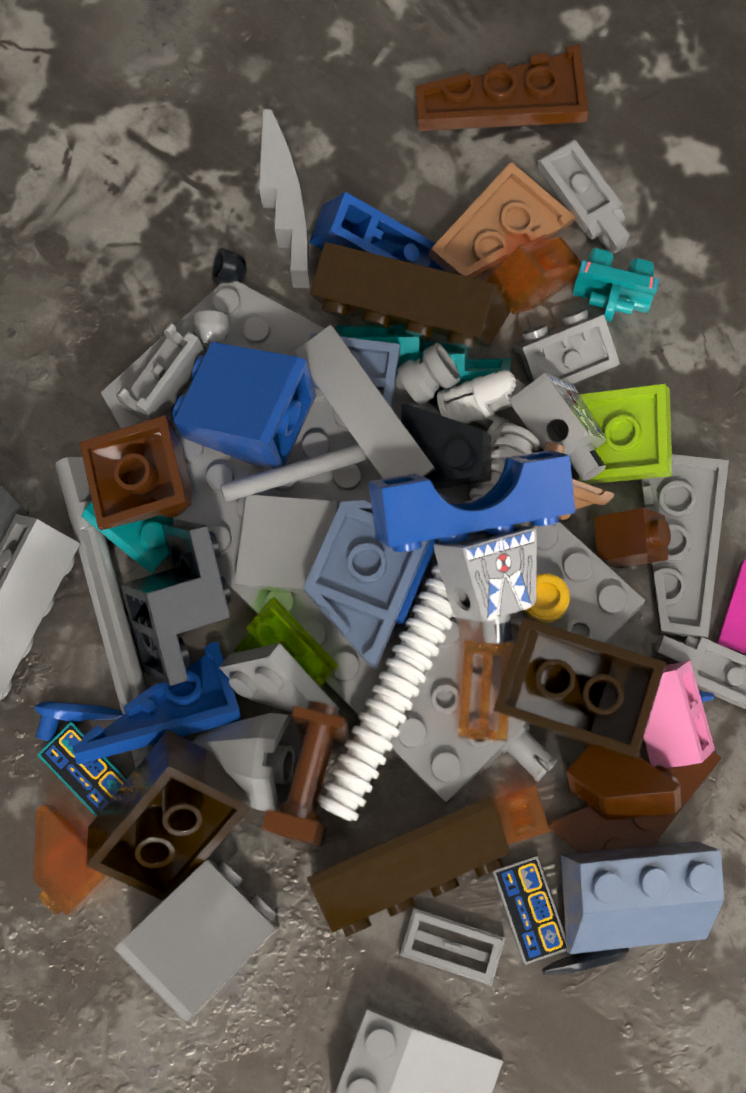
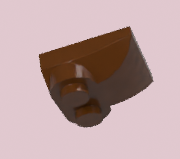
[79,415,192,530]

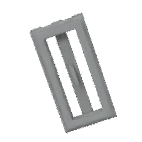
[399,908,506,986]

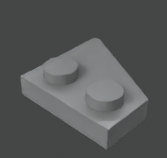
[219,643,338,713]

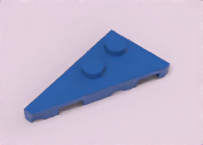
[72,641,241,765]

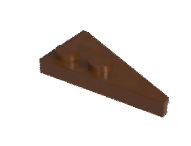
[547,751,722,853]

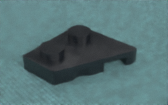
[401,404,492,490]

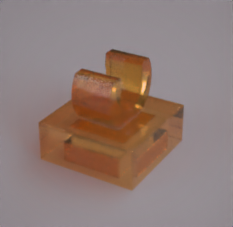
[491,786,550,845]

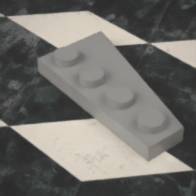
[641,454,729,639]

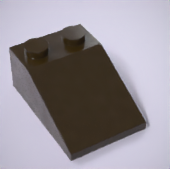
[493,617,666,760]

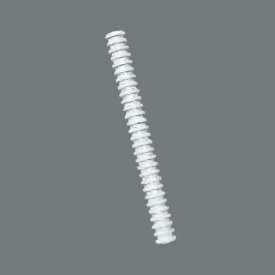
[317,425,540,822]

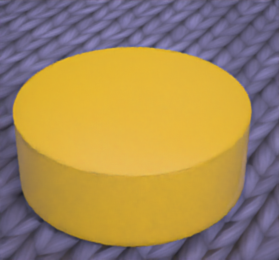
[524,573,570,624]

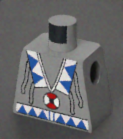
[508,373,606,481]
[433,525,537,643]

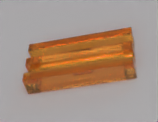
[458,640,513,742]

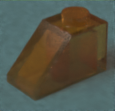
[487,237,581,314]
[34,804,112,915]

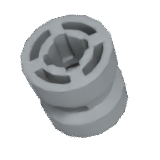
[397,343,461,405]

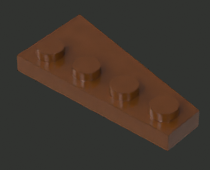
[415,44,589,131]

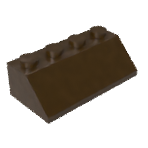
[309,242,512,350]
[307,796,510,937]

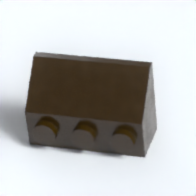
[86,730,251,901]

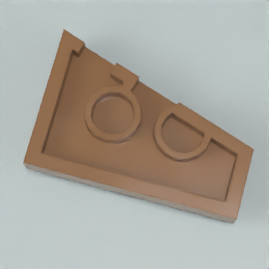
[428,162,576,278]

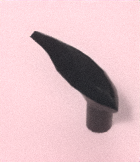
[542,948,630,975]

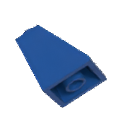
[173,342,316,470]

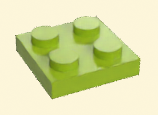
[579,384,672,484]

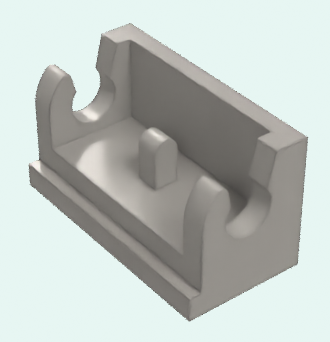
[116,323,206,421]

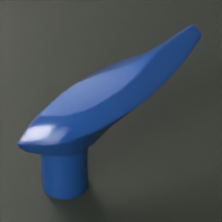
[34,701,123,741]

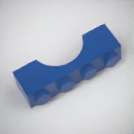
[369,450,575,552]

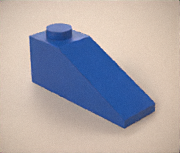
[309,192,445,271]

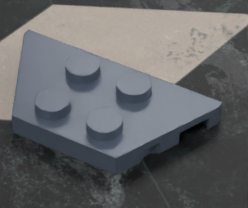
[303,494,447,668]

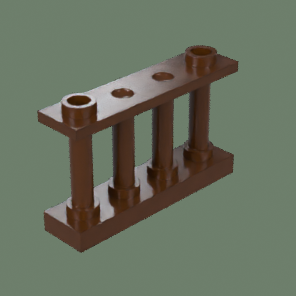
[261,701,350,847]

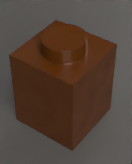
[594,507,671,568]

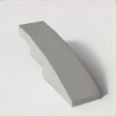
[259,109,310,288]
[294,325,435,479]

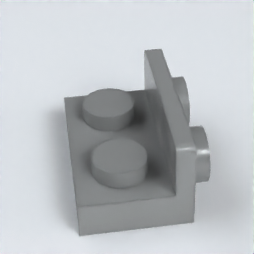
[512,308,620,384]

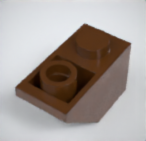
[566,746,681,820]

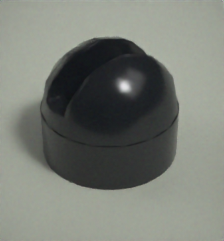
[212,248,247,284]

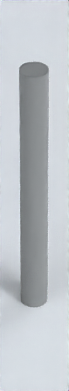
[220,444,369,503]

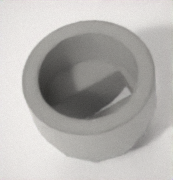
[193,310,229,347]

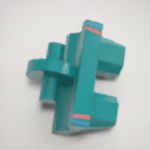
[572,248,660,323]

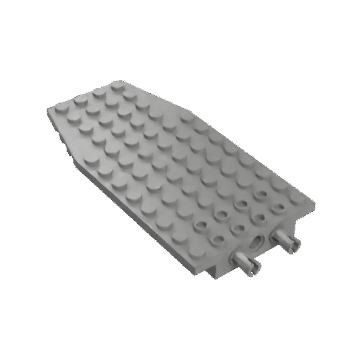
[101,281,646,805]

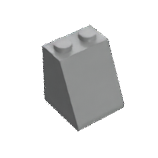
[115,860,279,1022]

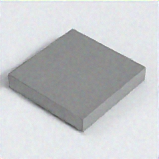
[234,495,339,593]

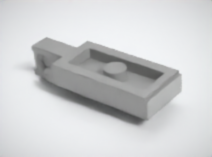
[537,140,630,255]
[652,636,746,709]

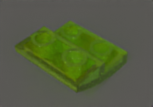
[234,597,339,714]

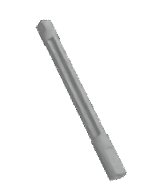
[55,457,156,768]

